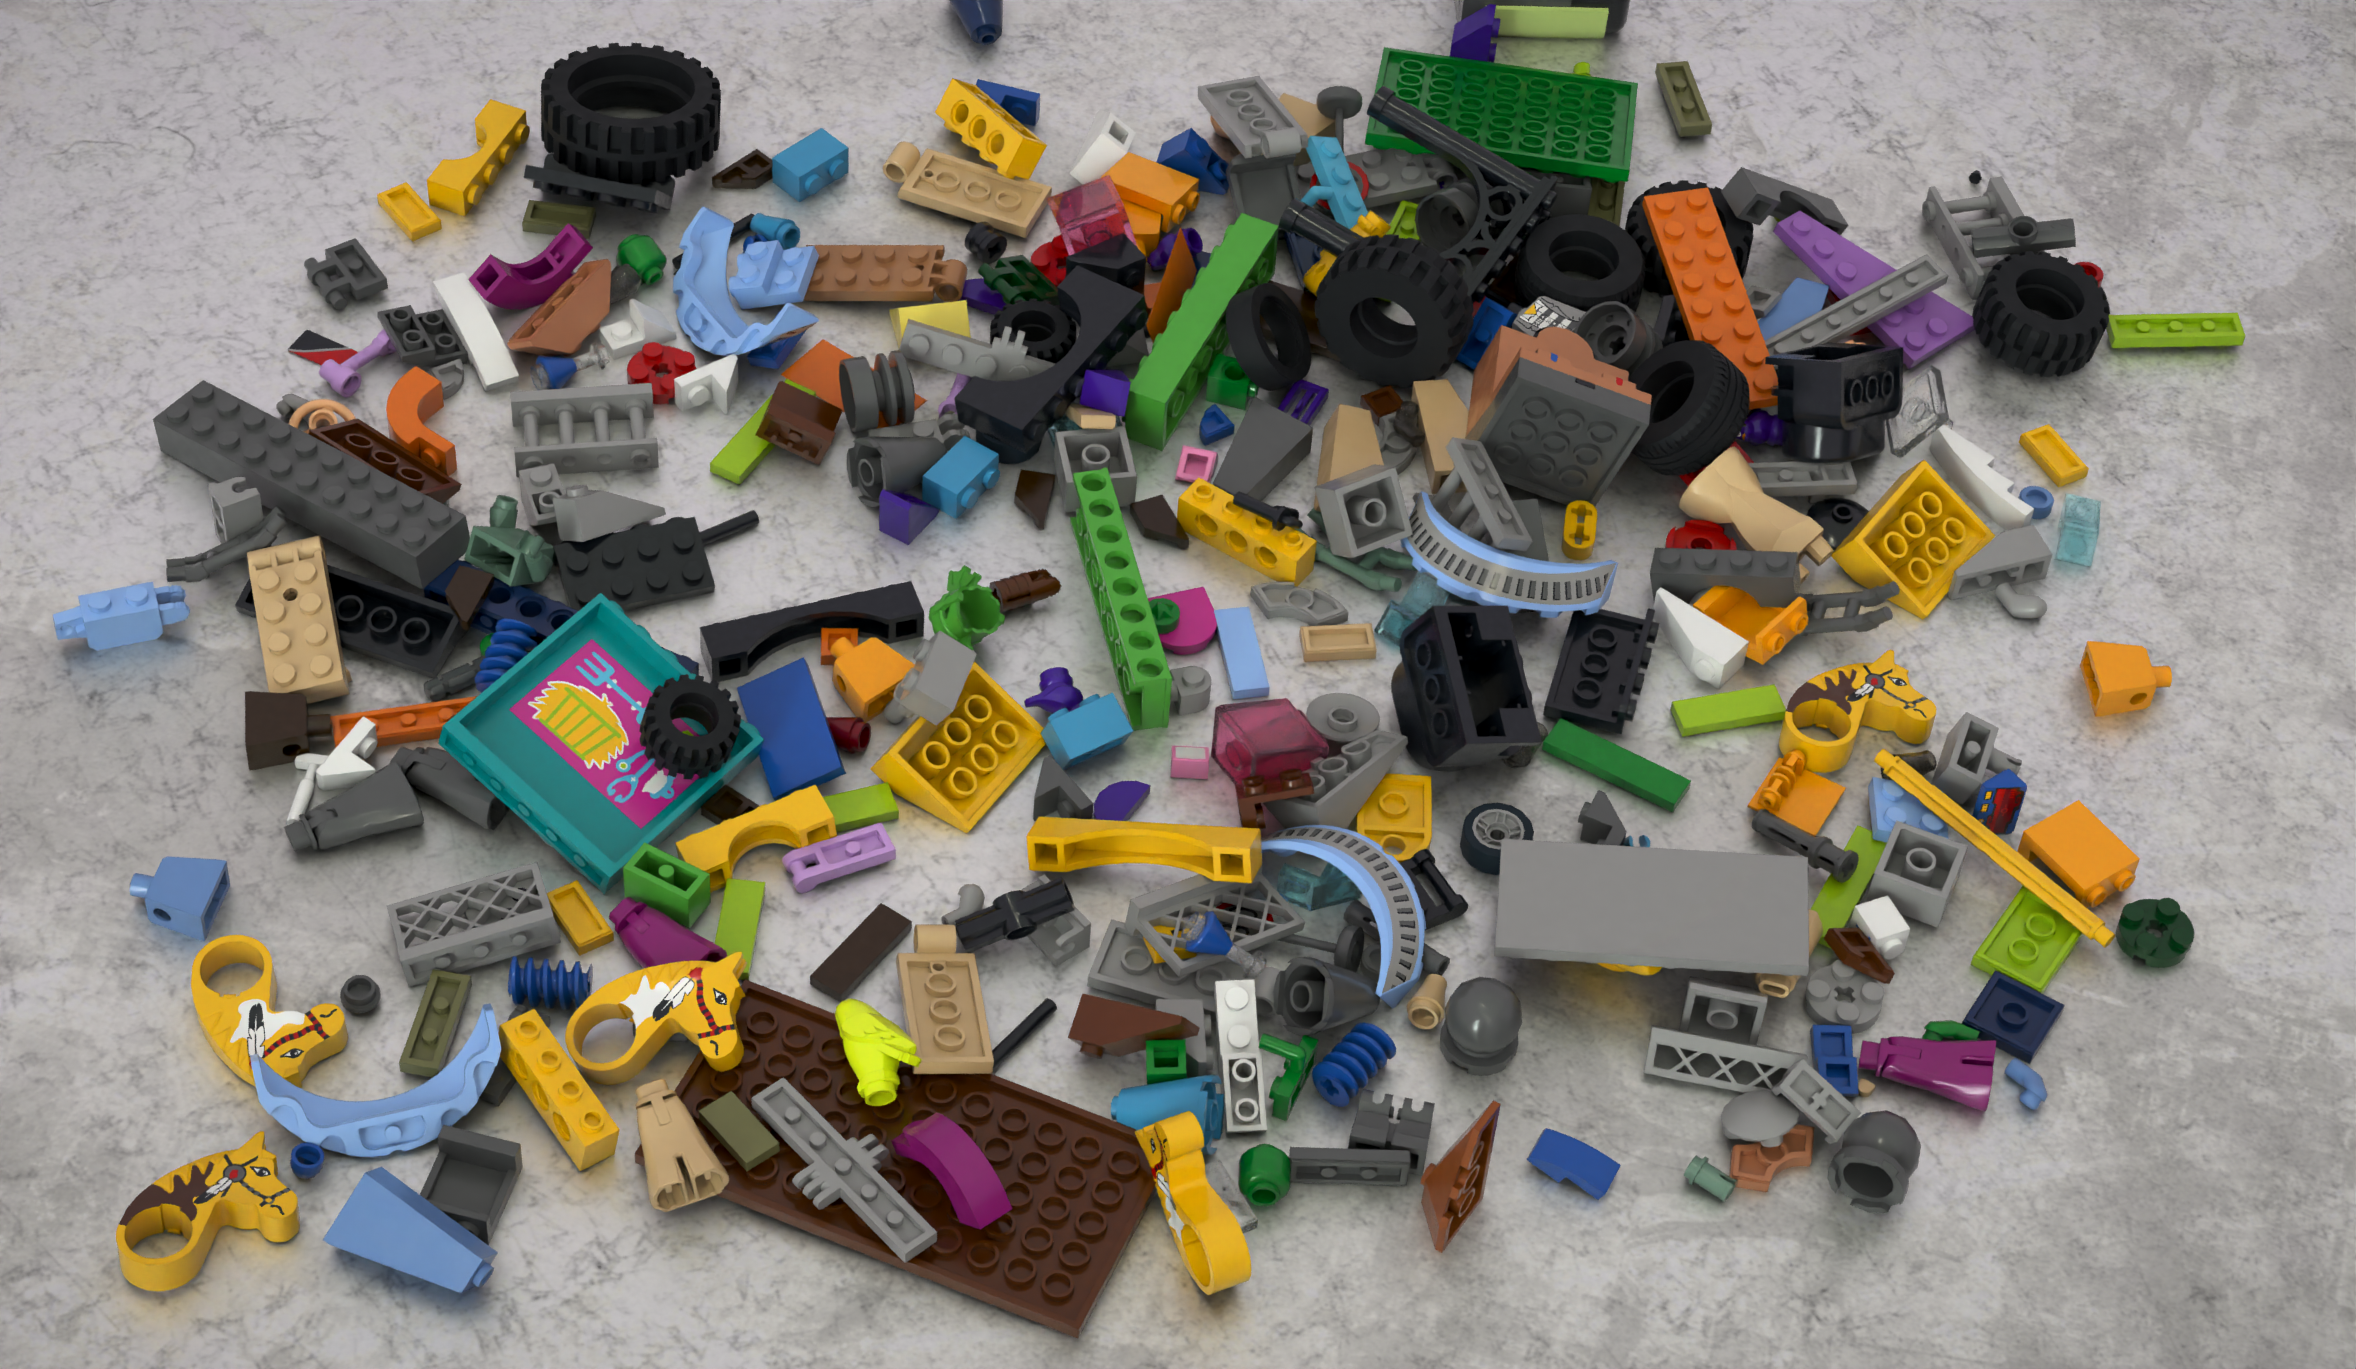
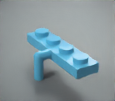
[1301,136,1368,229]

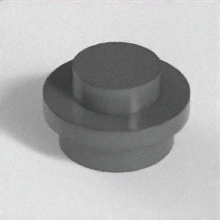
[340,975,381,1013]

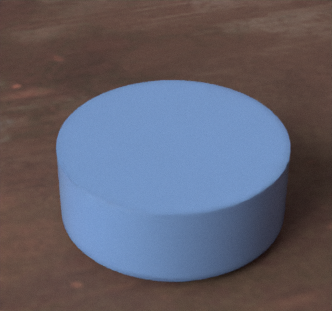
[2018,486,2054,519]

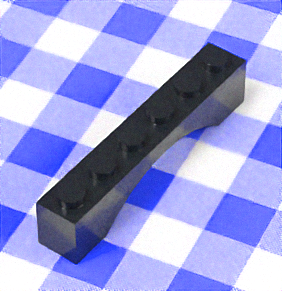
[700,581,924,682]

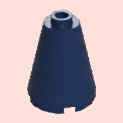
[949,0,1003,45]

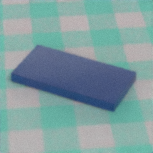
[737,657,846,801]

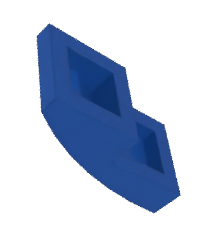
[1810,1025,1859,1097]
[1527,1128,1621,1200]

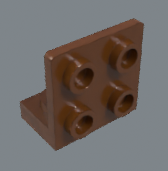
[756,381,842,465]
[1235,769,1314,830]

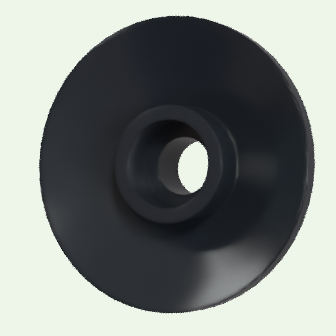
[1806,498,1869,550]

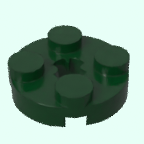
[2116,898,2194,968]

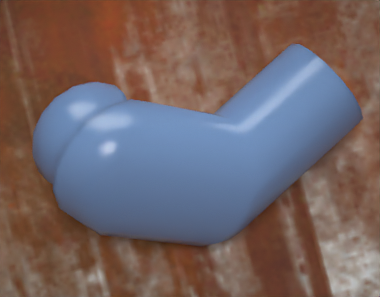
[2004,1058,2048,1110]

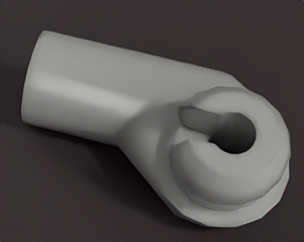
[276,394,324,428]
[1994,582,2047,618]
[941,884,985,931]

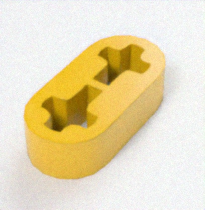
[1561,500,1597,560]

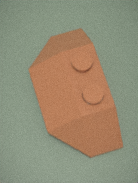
[507,259,611,356]

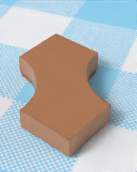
[1729,1124,1815,1192]

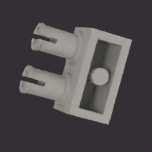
[1931,712,2022,805]

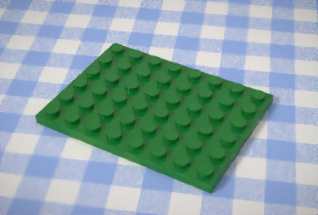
[1365,47,1638,183]

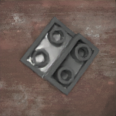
[377,305,468,367]

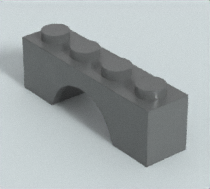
[1721,167,1849,235]
[1650,548,1801,608]

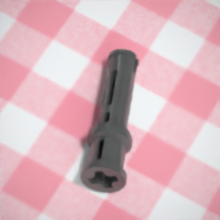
[1752,809,1859,883]

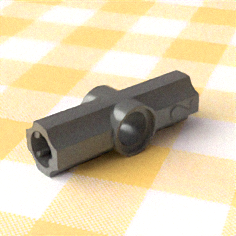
[1971,216,2076,258]

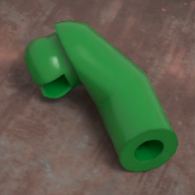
[1922,1020,1980,1041]

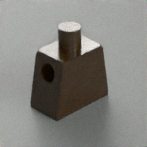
[245,691,332,770]

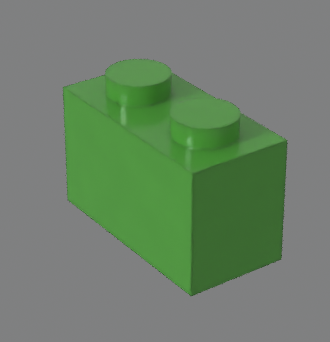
[623,842,711,929]

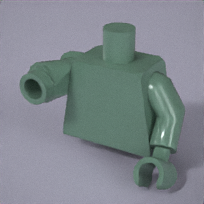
[464,495,554,586]

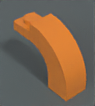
[386,366,457,476]

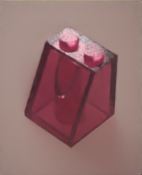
[1046,175,1138,256]
[1211,698,1329,785]

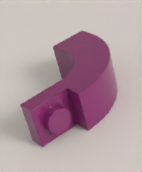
[468,223,593,310]
[891,1112,1013,1229]

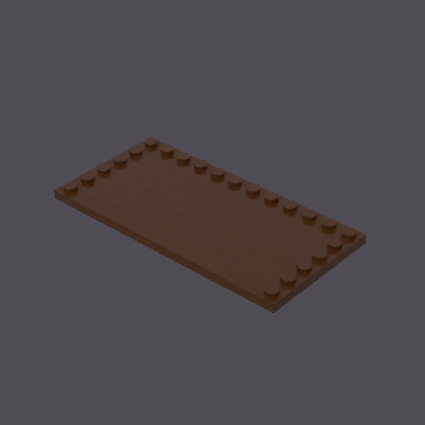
[635,979,1157,1339]

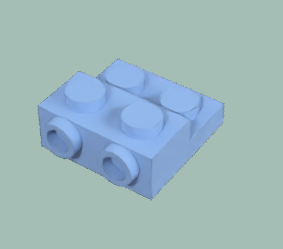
[729,240,819,310]

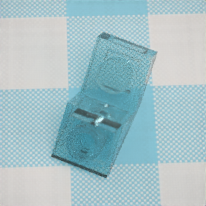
[2055,493,2101,567]
[1374,571,1450,647]
[1277,862,1363,911]

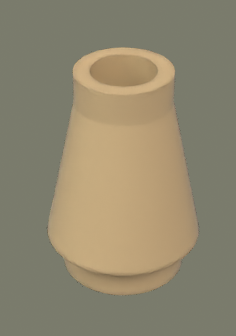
[1407,974,1447,1029]

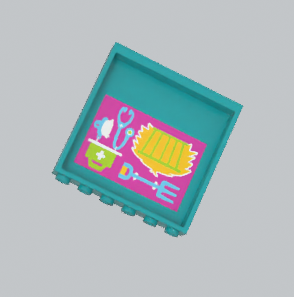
[438,593,764,894]

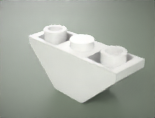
[1069,109,1136,193]

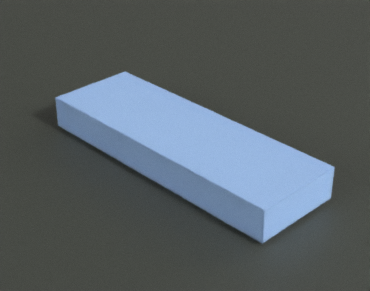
[1214,607,1270,699]

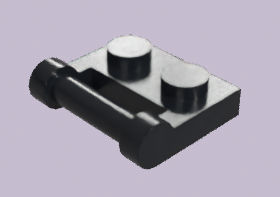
[1400,849,1468,930]

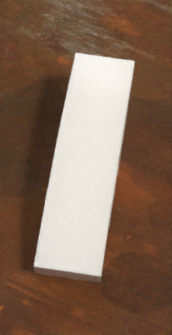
[432,272,519,391]
[1929,422,2034,531]

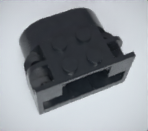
[1765,342,1903,463]
[1391,606,1542,772]

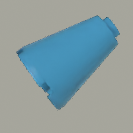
[1111,1075,1224,1155]

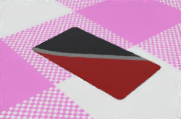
[288,330,358,366]

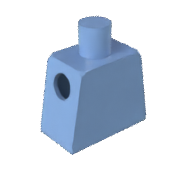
[130,856,230,941]

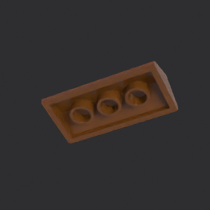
[309,418,462,504]

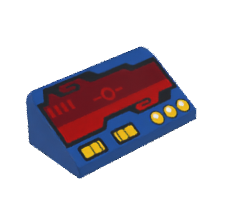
[1972,769,2027,835]

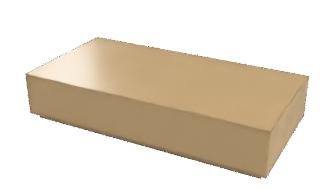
[1066,403,1116,429]
[1299,623,1377,662]

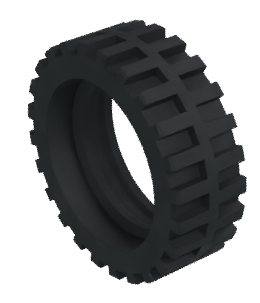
[541,43,721,184]

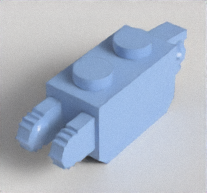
[53,582,190,651]

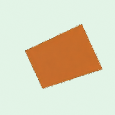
[1146,227,1197,343]
[781,339,927,429]

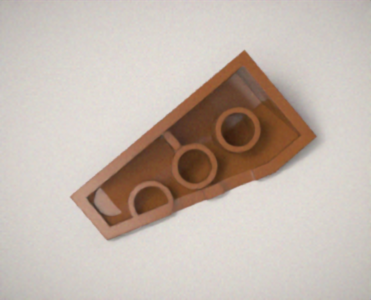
[1420,1100,1501,1253]

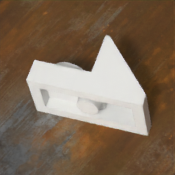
[599,299,677,360]
[674,354,739,414]
[315,716,378,791]

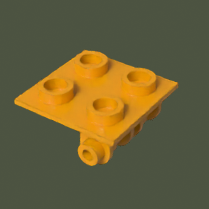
[1747,749,1846,837]

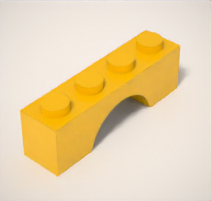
[427,99,530,216]
[675,785,837,893]

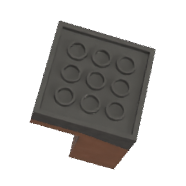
[1465,325,1652,506]

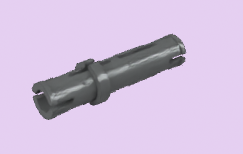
[1343,899,1450,976]

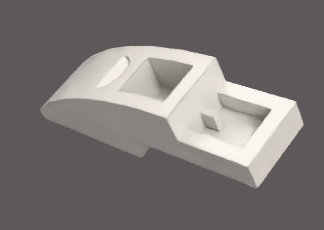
[1214,979,1267,1133]

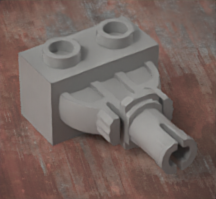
[883,631,977,726]

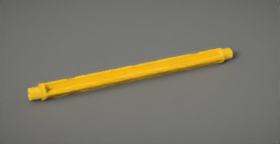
[1874,749,2115,948]

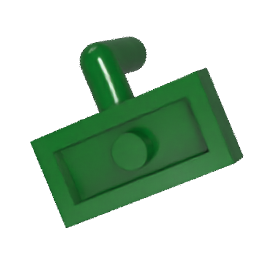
[1258,1033,1319,1121]

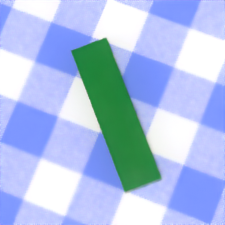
[1542,718,1691,812]

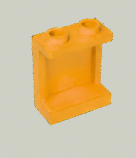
[1095,152,1200,233]
[1693,585,1808,665]
[2017,800,2140,908]

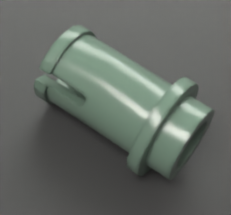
[1684,1155,1738,1202]

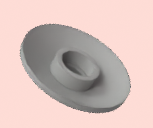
[1306,693,1380,742]

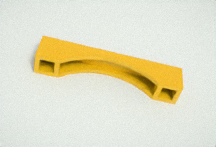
[1026,816,1262,883]

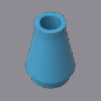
[750,213,800,250]

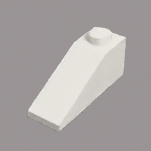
[1653,587,1749,690]

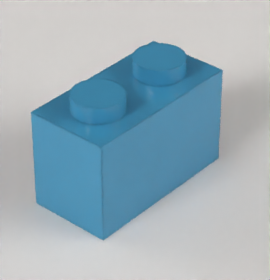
[772,128,849,202]
[922,436,1000,519]
[1040,693,1133,770]

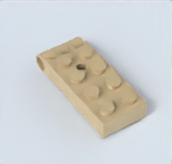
[247,535,350,704]

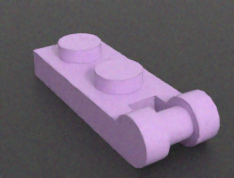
[782,822,896,893]

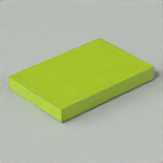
[1970,886,2084,994]

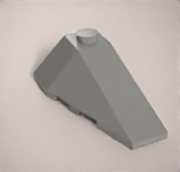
[1263,730,1408,829]

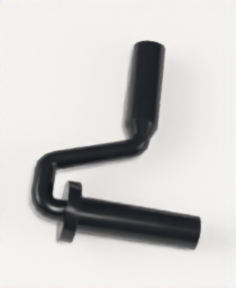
[1233,491,1303,531]

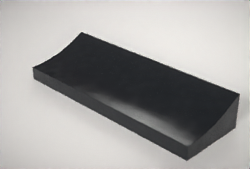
[235,545,471,678]

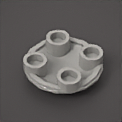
[1721,1090,1800,1148]

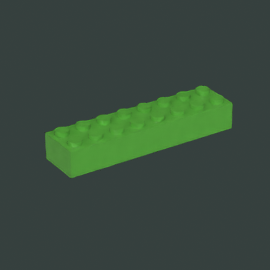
[1122,213,1279,451]

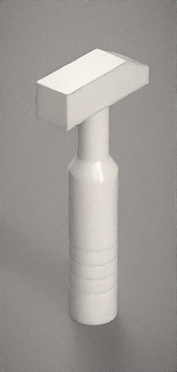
[286,753,328,825]

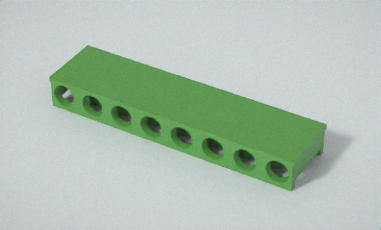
[1070,467,1172,731]

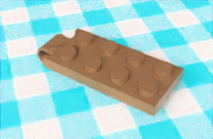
[803,245,968,302]

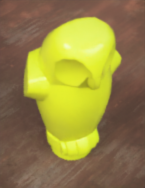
[835,999,922,1106]

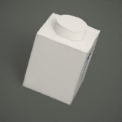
[1849,895,1910,959]

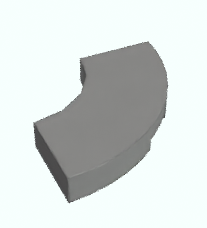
[1379,407,1419,475]
[1250,582,1349,626]

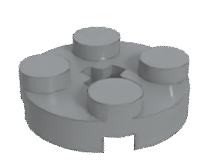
[1805,959,1884,1034]

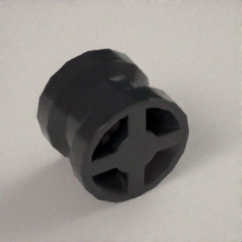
[965,222,1007,264]

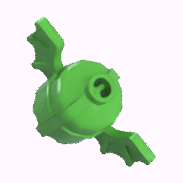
[928,565,1005,650]

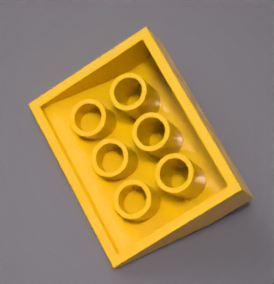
[1831,460,1995,619]
[870,662,1046,833]

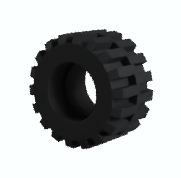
[990,299,1077,364]
[639,674,741,780]

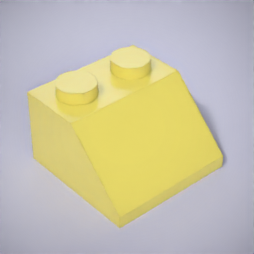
[889,300,971,349]

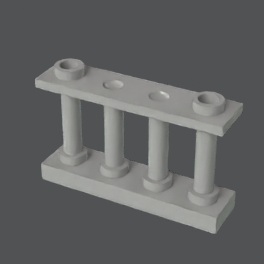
[1922,176,2045,300]
[510,383,659,477]
[1413,437,1533,551]

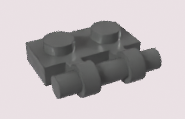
[304,238,388,310]

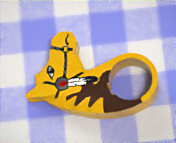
[1779,650,1936,773]
[116,1131,300,1291]

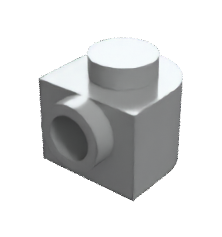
[1170,666,1211,716]

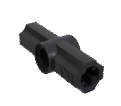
[955,877,1075,953]

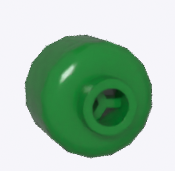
[616,234,667,285]
[1238,1144,1291,1206]

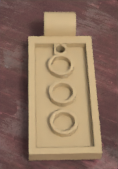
[883,141,1052,238]
[896,924,994,1074]

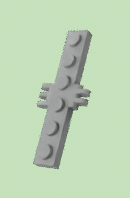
[899,319,1081,404]
[752,1077,937,1263]

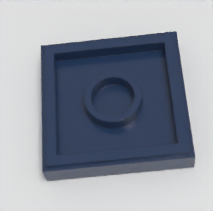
[1962,970,2065,1064]

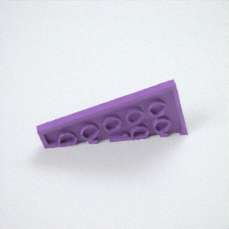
[1773,211,1975,369]

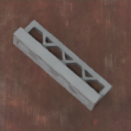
[1644,1025,1808,1093]

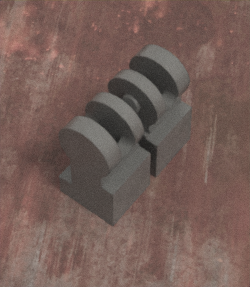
[1348,1089,1435,1176]

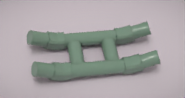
[1294,508,1417,592]

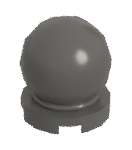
[1440,977,1522,1076]
[1827,1110,1921,1213]

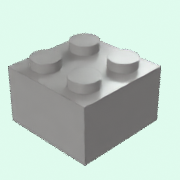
[1054,426,1137,512]
[1314,464,1413,558]
[1866,820,1968,927]

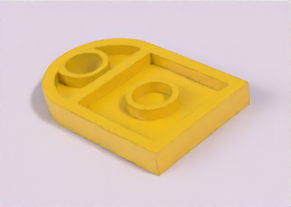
[1356,773,1432,863]

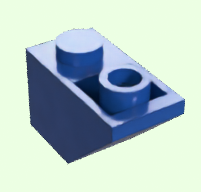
[1156,128,1229,195]

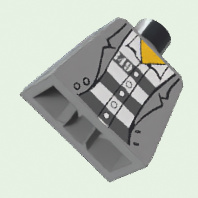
[1507,296,1586,338]

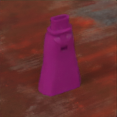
[609,897,727,969]
[1858,1036,1996,1111]

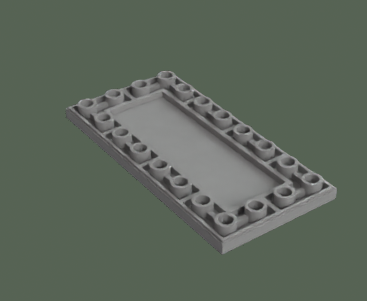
[1494,839,1809,976]

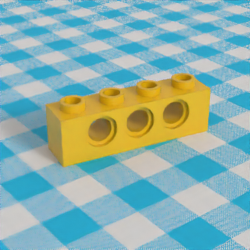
[935,78,1047,180]
[1177,477,1317,587]
[498,1009,620,1171]

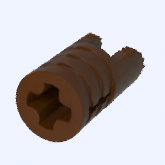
[989,569,1062,613]

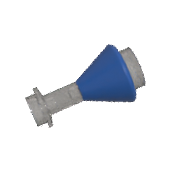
[530,343,610,390]
[1181,911,1267,979]

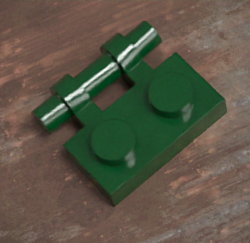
[978,255,1060,306]

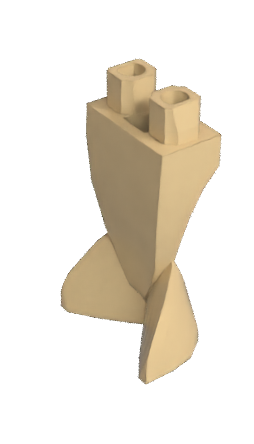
[1679,446,1833,584]

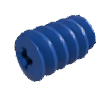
[474,618,538,693]
[508,956,593,1010]
[1312,1022,1396,1107]

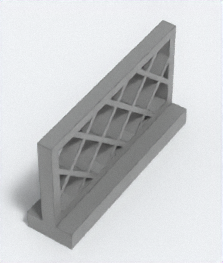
[387,862,561,987]
[1124,863,1305,977]

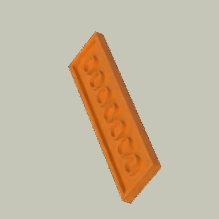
[1642,187,1778,410]

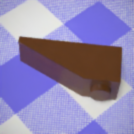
[1068,993,1200,1059]

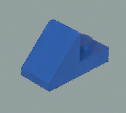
[976,79,1040,126]
[1456,297,1518,369]

